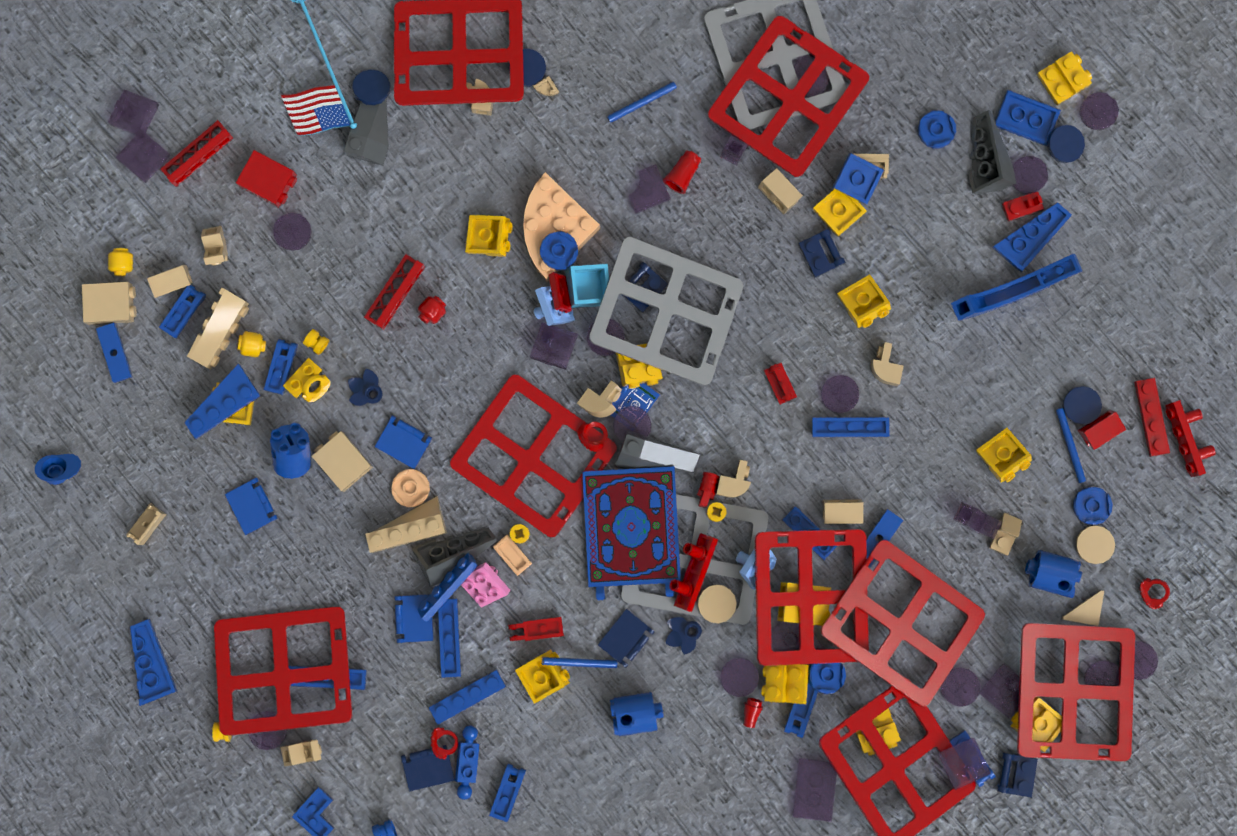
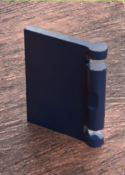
[598,609,655,668]
[401,745,455,792]

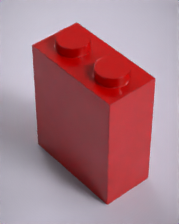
[236,150,297,208]

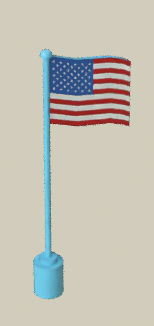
[281,0,357,136]

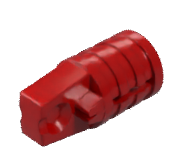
[697,472,720,508]

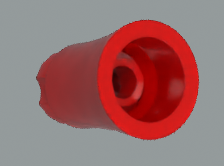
[663,150,702,194]

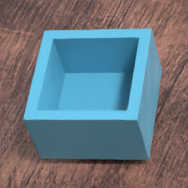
[565,264,609,308]

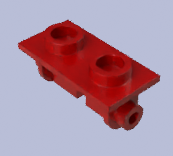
[764,363,797,405]

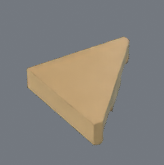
[1062,590,1104,626]

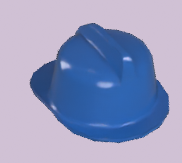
[35,454,81,485]

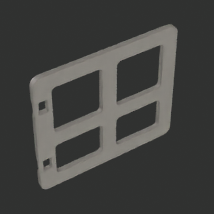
[704,0,847,130]
[589,237,743,386]
[621,494,769,625]

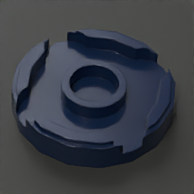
[508,49,546,87]
[352,70,390,105]
[1047,125,1085,163]
[1062,386,1102,425]

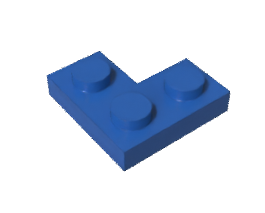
[292,787,335,836]

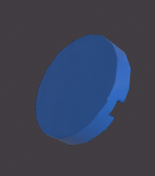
[918,110,956,149]
[540,231,578,270]
[1073,487,1113,525]
[808,663,846,694]

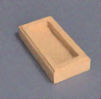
[493,534,532,576]

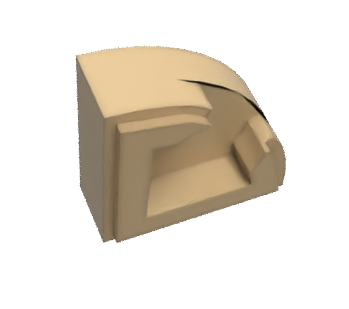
[533,76,559,96]

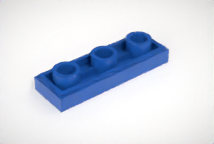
[96,323,133,383]
[782,506,837,560]
[866,509,903,568]

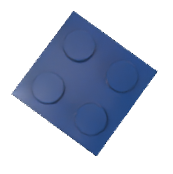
[832,153,884,204]

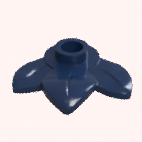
[348,369,383,406]
[666,617,702,655]

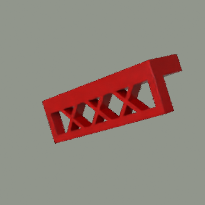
[160,120,233,187]
[364,254,425,330]

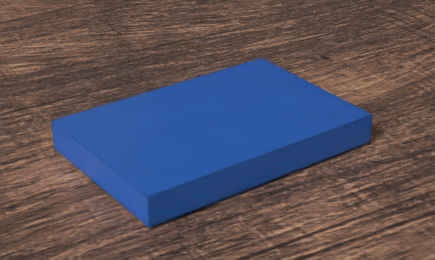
[995,90,1061,146]

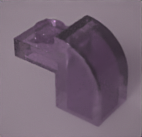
[720,135,748,166]
[953,502,1002,539]

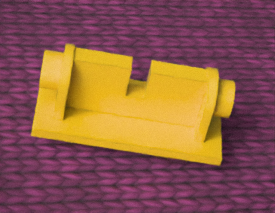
[283,358,322,399]

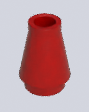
[743,698,763,728]

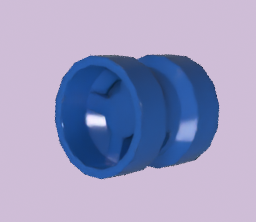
[372,819,397,836]

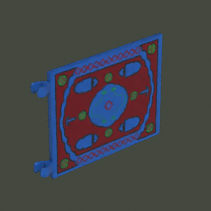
[582,466,681,600]

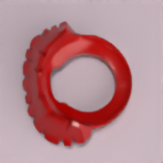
[578,422,608,452]
[1139,578,1170,609]
[431,727,459,760]

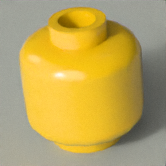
[108,248,133,277]
[237,331,266,358]

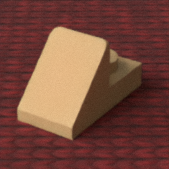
[989,513,1022,556]

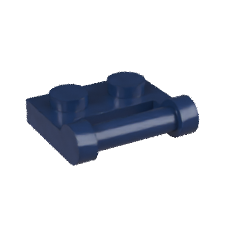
[798,229,846,278]
[623,262,668,313]
[997,753,1038,798]

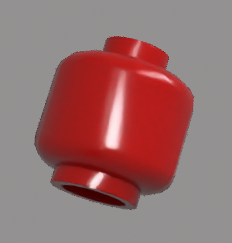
[418,296,446,324]

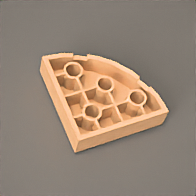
[523,172,600,282]

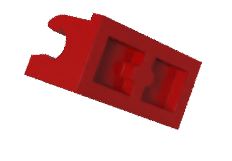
[1077,410,1126,450]

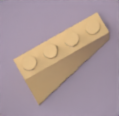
[187,287,249,370]
[365,496,447,553]

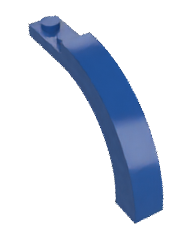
[951,254,1082,321]

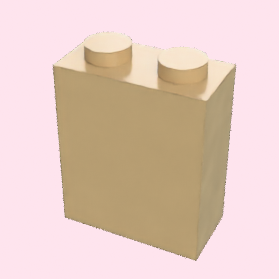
[82,282,136,325]
[312,431,373,492]

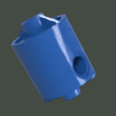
[270,423,311,479]
[1025,550,1082,598]
[610,692,664,736]

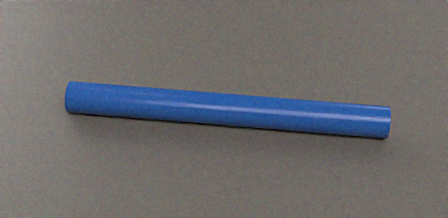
[607,81,677,123]
[1056,408,1086,483]
[542,657,617,668]

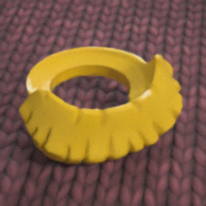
[302,374,330,402]

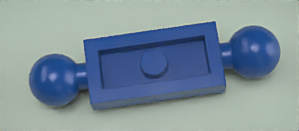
[455,725,480,800]

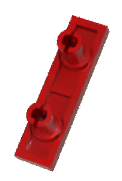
[1165,400,1216,477]
[669,533,718,612]

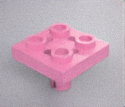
[461,562,510,608]

